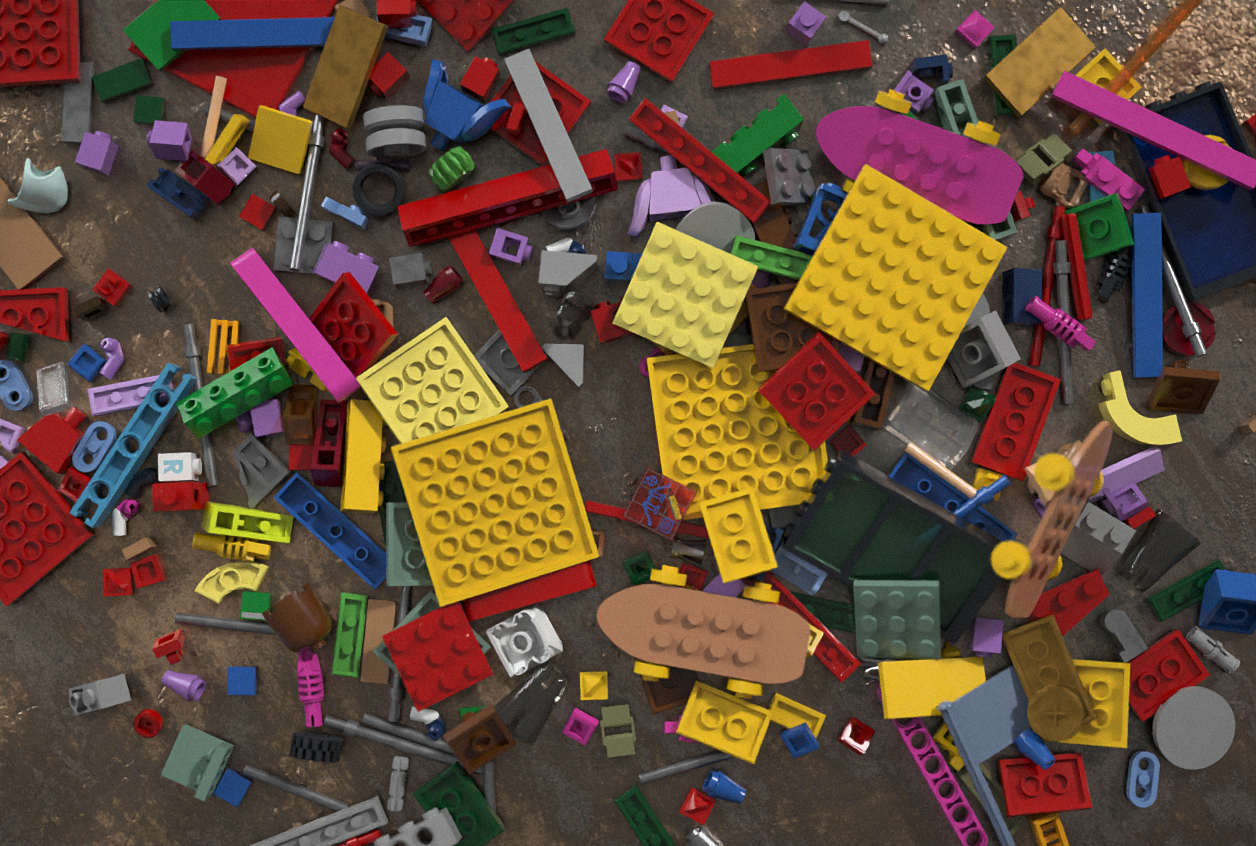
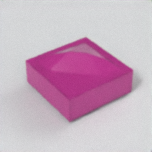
[955,10,995,49]
[561,707,599,746]

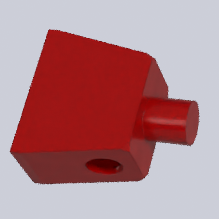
[17,406,87,475]
[152,482,209,513]

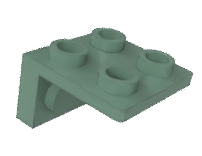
[161,724,235,801]

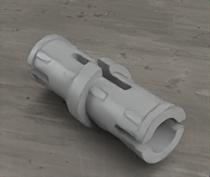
[1185,626,1240,674]

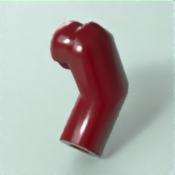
[329,128,356,170]

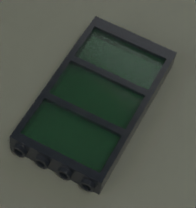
[782,450,1003,645]

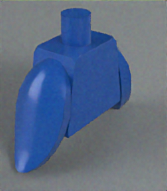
[423,60,511,152]

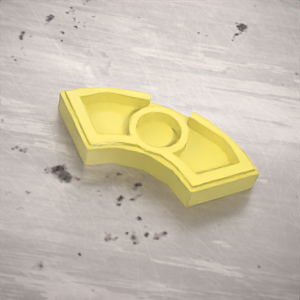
[194,561,270,604]

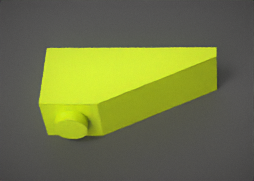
[201,502,294,543]

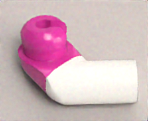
[112,498,139,536]

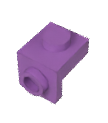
[1102,481,1149,522]

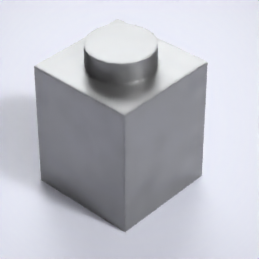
[389,253,432,289]

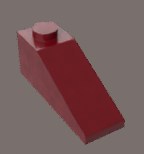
[310,399,348,487]

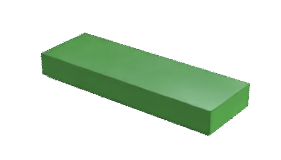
[731,235,813,281]
[331,592,369,678]

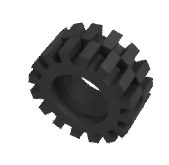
[289,732,343,763]

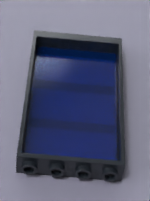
[1114,81,1256,303]

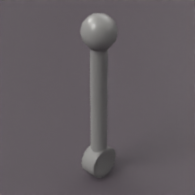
[839,11,889,45]

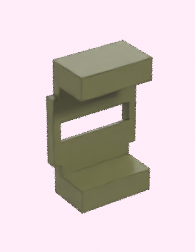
[1016,133,1073,187]
[600,703,636,758]

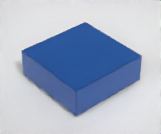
[67,343,107,382]
[227,666,257,695]
[781,722,819,759]
[213,768,253,807]

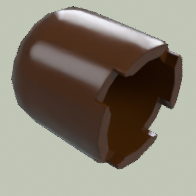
[262,582,332,653]

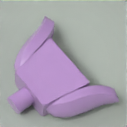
[627,155,715,236]

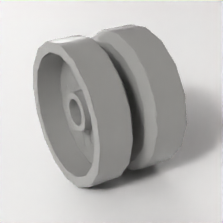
[363,105,427,158]

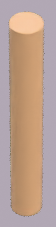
[200,76,227,157]
[904,442,978,499]

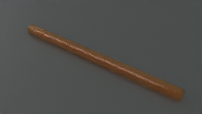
[1067,0,1203,137]

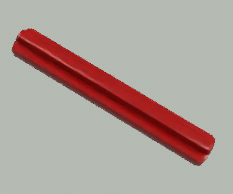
[1060,213,1093,321]

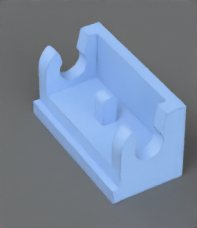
[771,542,828,596]

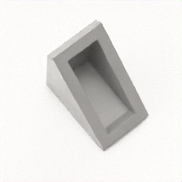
[541,344,584,389]

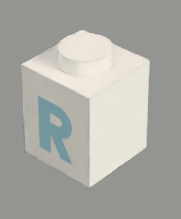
[158,452,202,482]

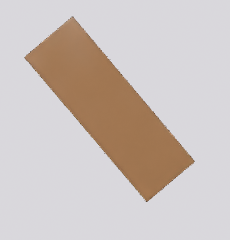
[360,599,397,684]

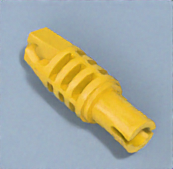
[192,532,271,562]

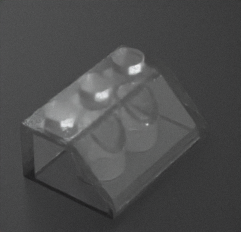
[882,382,980,471]

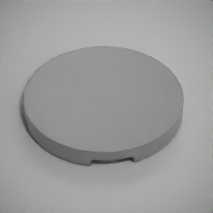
[676,202,755,254]
[1152,686,1235,769]

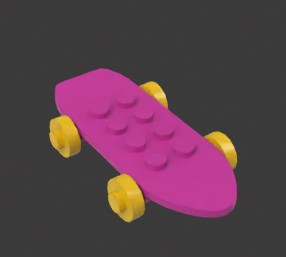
[816,89,1023,224]

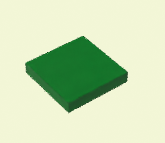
[1065,193,1135,262]

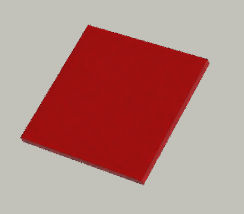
[128,0,340,119]

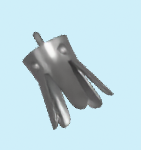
[665,537,707,569]
[859,658,894,686]

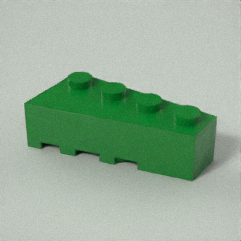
[708,94,804,196]

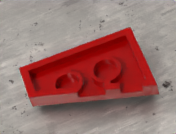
[0,287,69,342]
[1028,569,1110,636]

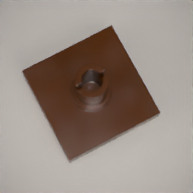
[1148,360,1220,414]
[443,704,516,775]

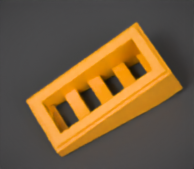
[1027,813,1069,846]

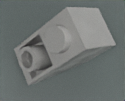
[69,674,131,716]

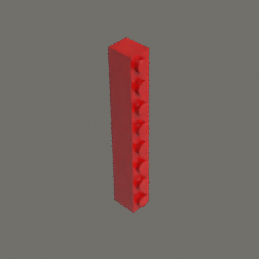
[397,149,618,247]

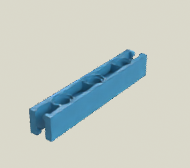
[69,363,198,528]

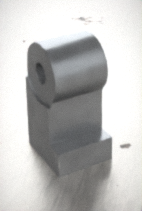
[1099,609,1148,663]

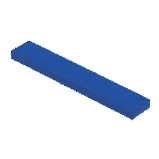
[170,17,335,51]
[1131,213,1163,377]

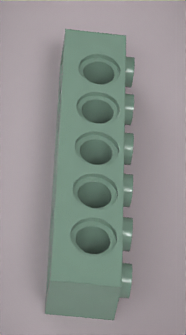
[932,79,1018,242]

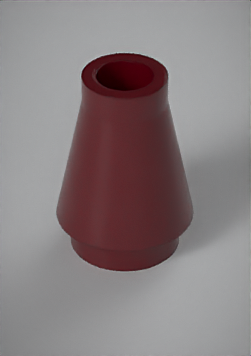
[423,265,464,304]

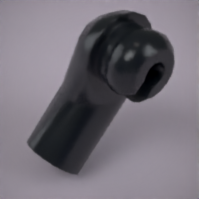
[125,467,161,499]

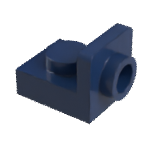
[910,54,953,86]

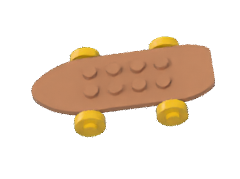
[991,420,1113,618]
[597,565,810,699]

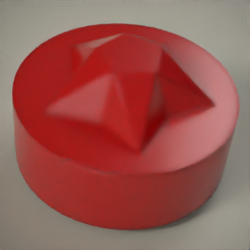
[133,709,164,738]

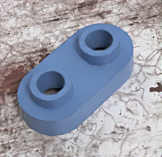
[0,360,33,411]
[72,421,117,473]
[1126,751,1160,808]

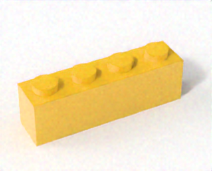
[340,399,387,514]

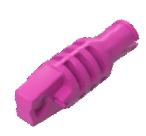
[1025,296,1096,351]
[297,649,324,727]

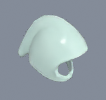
[8,158,68,213]

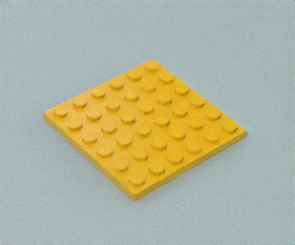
[784,164,1008,392]
[647,344,833,522]
[391,398,599,607]

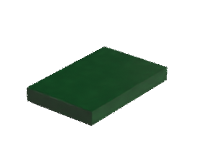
[413,760,506,846]

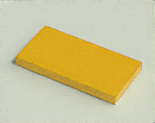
[878,657,986,719]

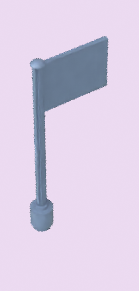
[937,666,1033,846]

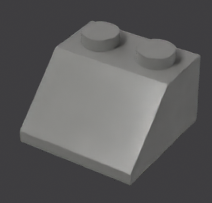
[538,250,598,297]
[947,311,1021,388]
[1060,502,1136,576]

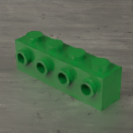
[176,347,294,439]

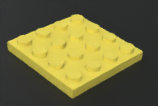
[613,222,759,368]
[356,317,509,444]

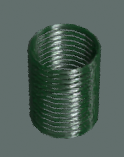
[5,332,30,362]

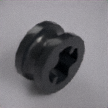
[147,285,173,313]

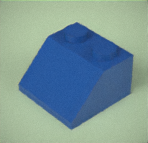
[1199,569,1256,635]

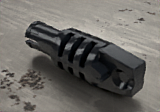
[1097,229,1132,302]

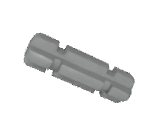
[387,756,409,812]

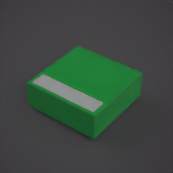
[240,591,272,621]

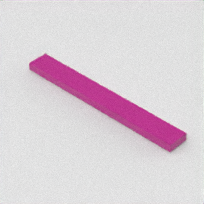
[1051,70,1256,191]

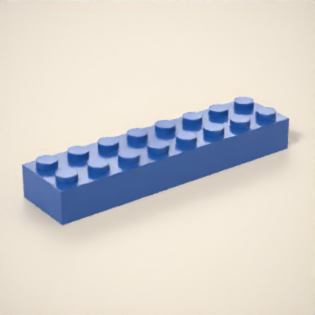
[887,452,1018,559]
[274,472,386,590]

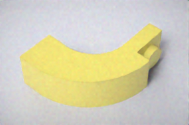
[1098,370,1182,446]

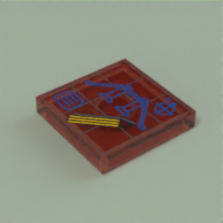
[623,467,697,541]

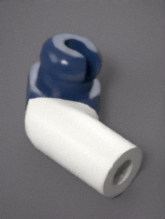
[545,238,586,254]
[410,706,445,740]

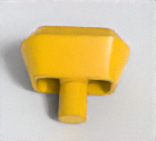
[941,642,961,659]

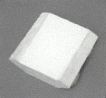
[486,603,563,679]

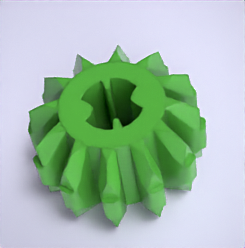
[428,147,475,192]

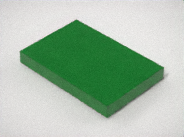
[123,0,221,72]

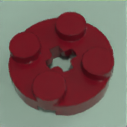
[1162,302,1216,357]

